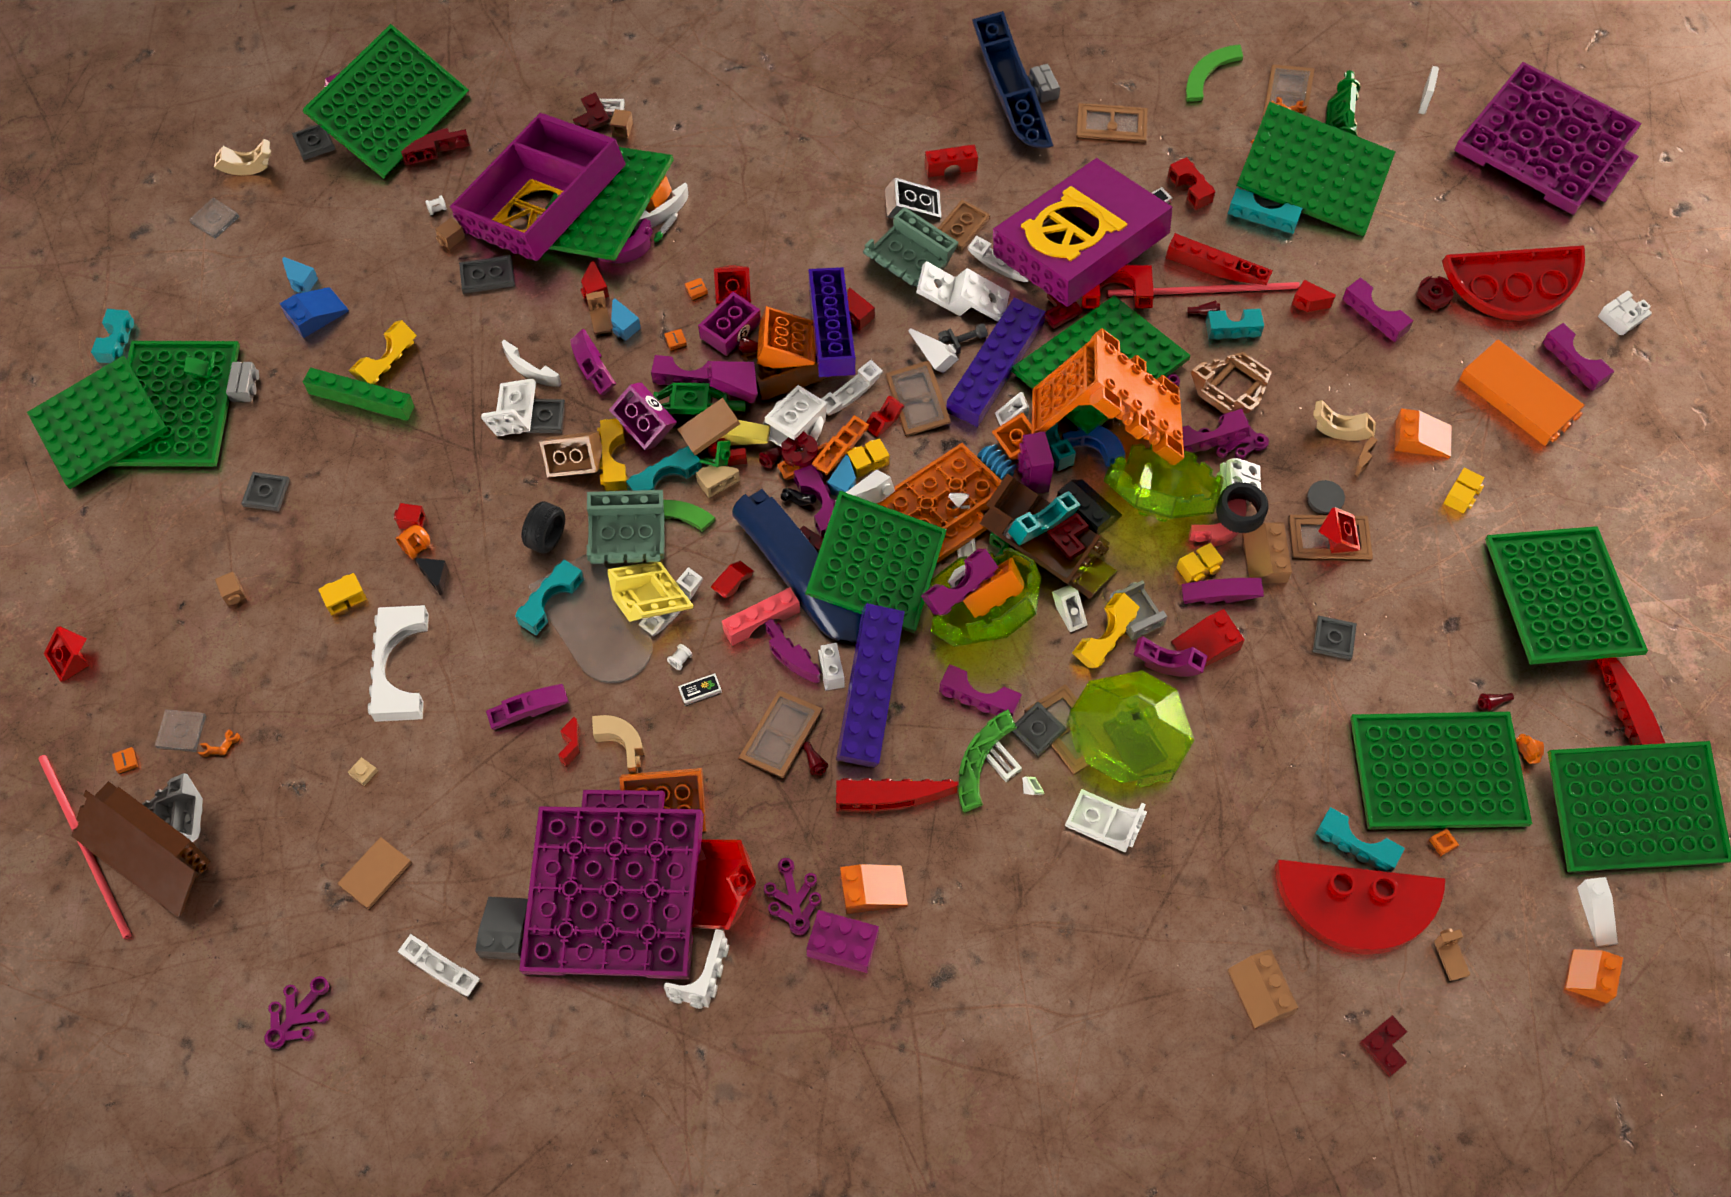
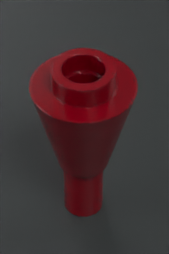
[1188,300,1220,316]
[738,337,758,354]
[759,446,782,468]
[1478,693,1514,712]
[803,741,828,776]

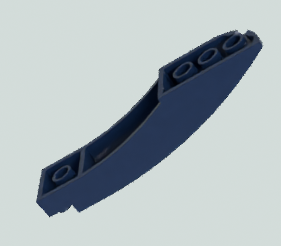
[732,489,861,642]

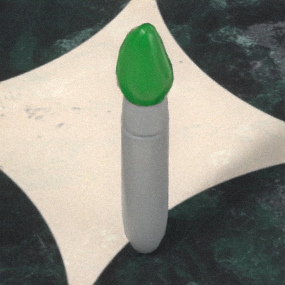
[654,213,678,242]

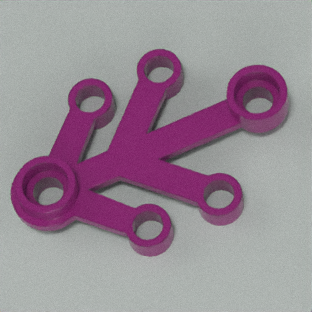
[1198,415,1269,460]
[764,858,822,935]
[264,976,329,1049]

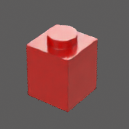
[394,503,426,529]

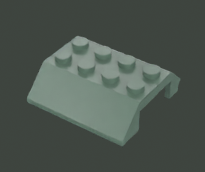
[863,207,958,287]
[587,490,665,564]

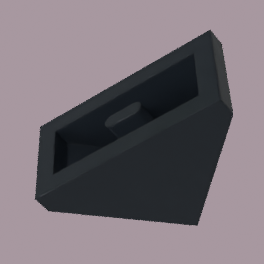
[415,558,449,595]

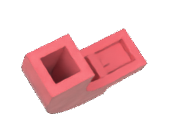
[1189,499,1247,547]

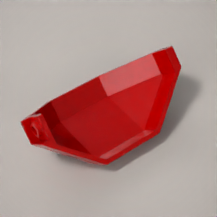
[692,839,756,930]

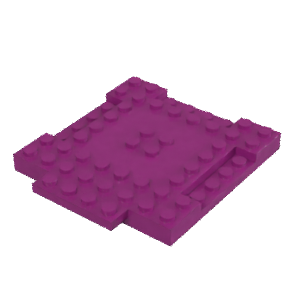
[1454,62,1642,215]
[519,790,704,979]

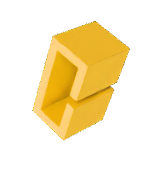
[847,438,890,479]
[1444,467,1485,514]
[1176,542,1224,583]
[318,573,367,616]

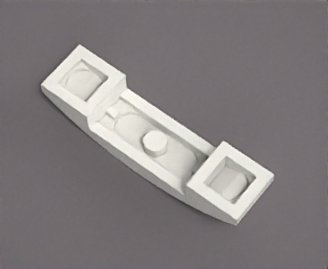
[634,183,689,231]
[968,235,1029,282]
[502,340,561,387]
[821,360,883,416]
[638,567,703,637]
[398,934,480,997]

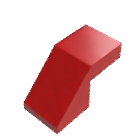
[866,396,905,437]
[708,438,747,466]
[711,561,754,598]
[558,717,580,767]

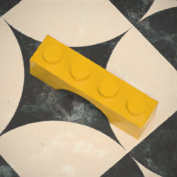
[348,320,417,384]
[597,419,628,491]
[1072,593,1140,668]

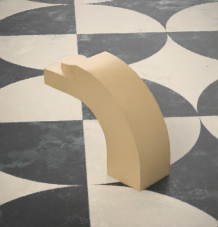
[214,139,271,175]
[1313,400,1376,441]
[592,715,644,774]

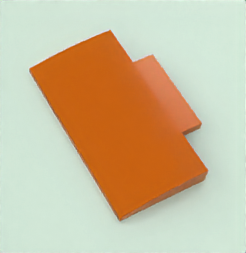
[876,443,1002,564]

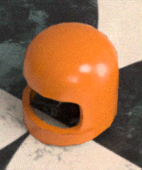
[396,525,430,560]

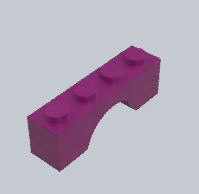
[1342,277,1414,342]
[1542,323,1614,392]
[651,355,711,385]
[1182,409,1249,457]
[794,465,835,538]
[921,548,999,616]
[939,664,1022,718]

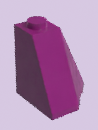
[706,361,757,403]

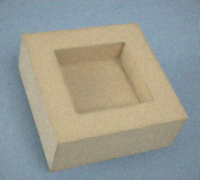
[348,757,378,786]

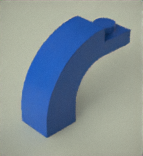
[1061,426,1126,467]

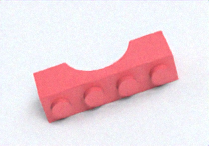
[722,587,800,646]

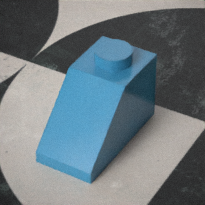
[282,257,318,293]
[611,298,641,341]
[827,455,856,496]

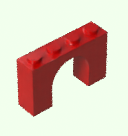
[1081,265,1154,308]

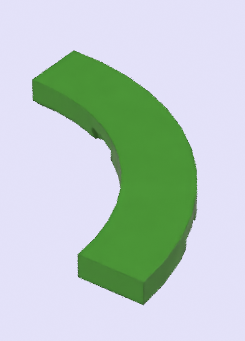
[1186,44,1243,102]
[664,500,716,532]
[958,709,1017,813]

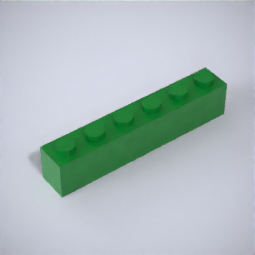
[303,367,415,421]

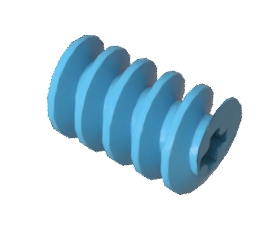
[977,444,1017,480]

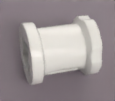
[425,195,447,215]
[667,644,692,670]

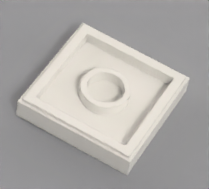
[1418,66,1439,114]

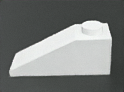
[908,328,958,373]
[835,470,895,503]
[1577,877,1618,947]

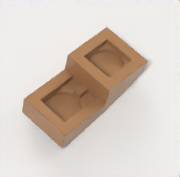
[1355,436,1378,477]

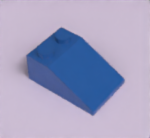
[279,287,349,338]

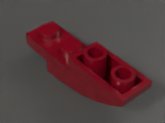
[401,128,470,165]

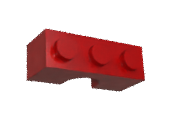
[925,144,978,178]
[1167,157,1216,210]

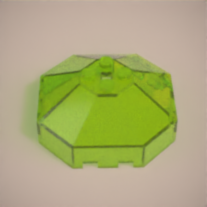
[1104,444,1225,522]
[930,548,1041,647]
[1067,670,1195,787]

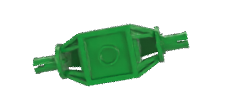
[1326,70,1361,136]
[653,383,746,416]

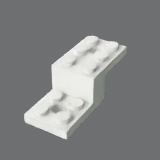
[916,261,1010,322]

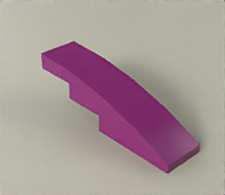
[1182,578,1264,604]

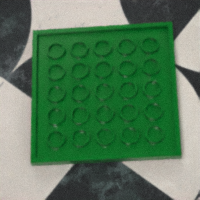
[27,355,169,489]
[805,491,947,633]

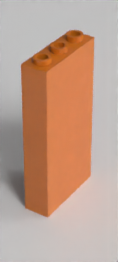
[1459,339,1585,446]

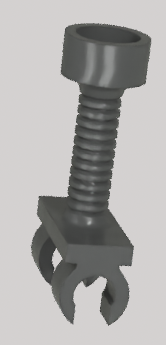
[938,323,988,354]

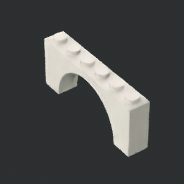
[368,605,429,722]

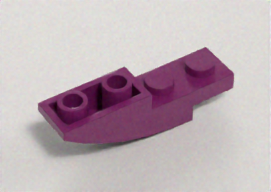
[570,329,616,395]
[765,619,821,683]
[486,684,569,730]

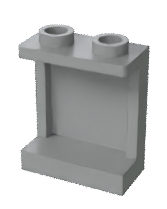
[1109,580,1167,641]

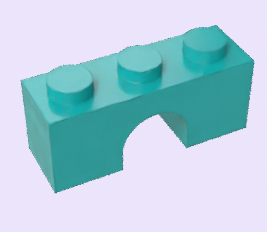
[91,308,134,364]
[1205,309,1264,340]
[1045,423,1076,471]

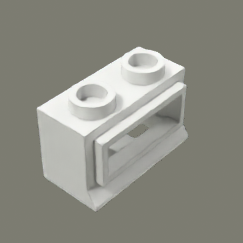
[818,643,845,691]

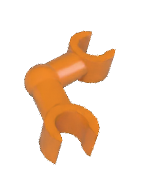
[1271,97,1307,113]
[198,729,240,758]

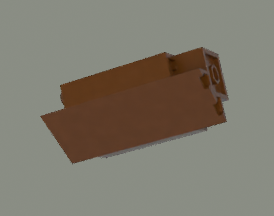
[980,473,1117,599]
[71,781,211,917]

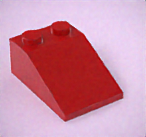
[1171,609,1245,667]

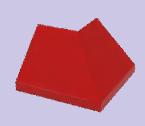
[714,265,751,304]
[1318,507,1360,553]
[44,626,89,682]

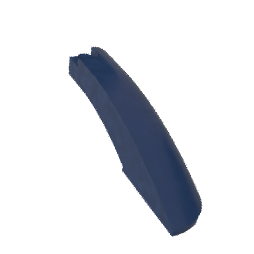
[972,11,1053,148]

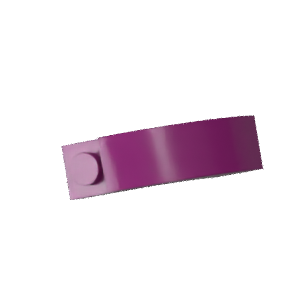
[599,219,653,264]
[1133,636,1207,677]

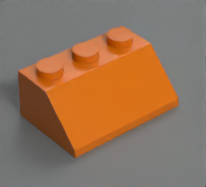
[963,557,1024,618]

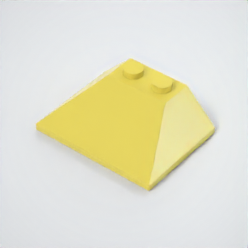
[607,562,694,622]

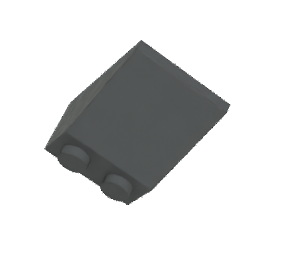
[885,177,942,220]
[475,897,528,960]

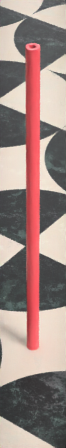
[1107,282,1300,297]
[38,755,132,939]

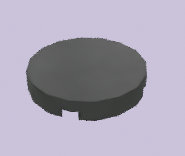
[1307,480,1345,515]

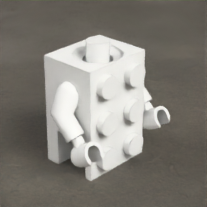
[763,385,827,451]

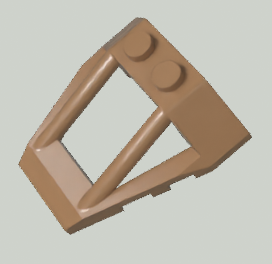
[1191,352,1272,414]

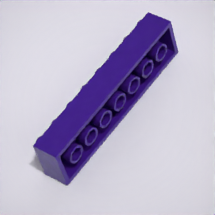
[808,267,856,377]
[946,297,1046,427]
[836,603,905,768]

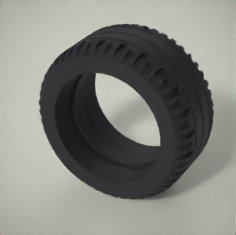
[1216,482,1269,533]
[521,501,566,554]

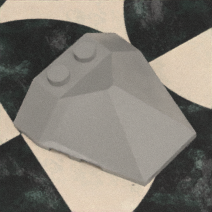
[142,773,203,842]

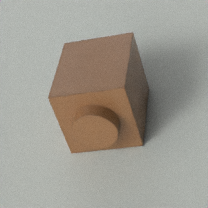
[610,109,633,138]
[435,218,465,250]
[215,571,246,606]

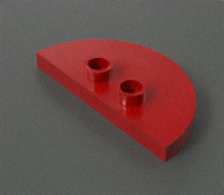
[1442,245,1585,321]
[1275,859,1445,955]

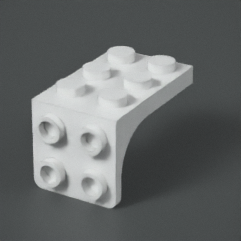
[481,378,536,436]
[1065,789,1147,853]
[664,929,729,1009]

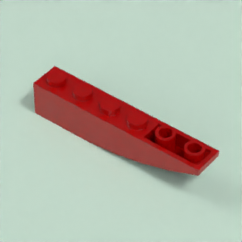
[1165,233,1273,285]
[1597,657,1665,745]
[836,778,958,811]

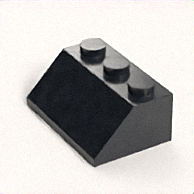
[1057,479,1122,535]

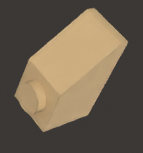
[696,465,740,498]

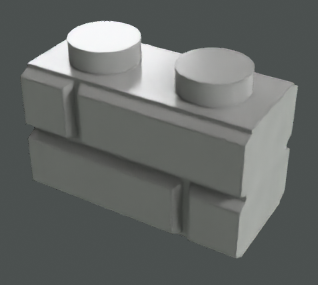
[1028,64,1060,103]
[226,362,259,402]

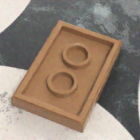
[938,200,990,252]
[678,398,741,455]
[337,837,412,910]

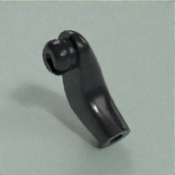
[780,488,816,506]

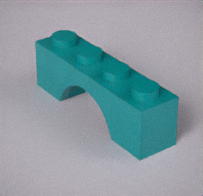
[1228,188,1302,234]
[626,446,702,491]
[1008,491,1080,546]
[515,560,585,636]
[1315,807,1405,872]

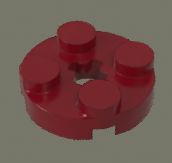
[1416,276,1454,310]
[781,432,818,468]

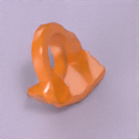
[1516,734,1544,764]

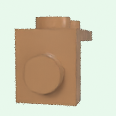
[586,291,612,335]
[1434,928,1470,981]

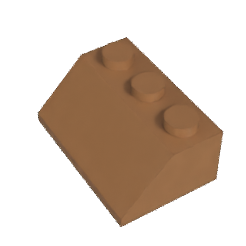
[540,431,602,477]
[1242,522,1292,584]
[1228,949,1298,1029]

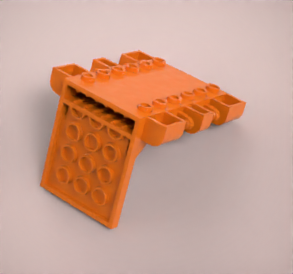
[1031,328,1184,465]

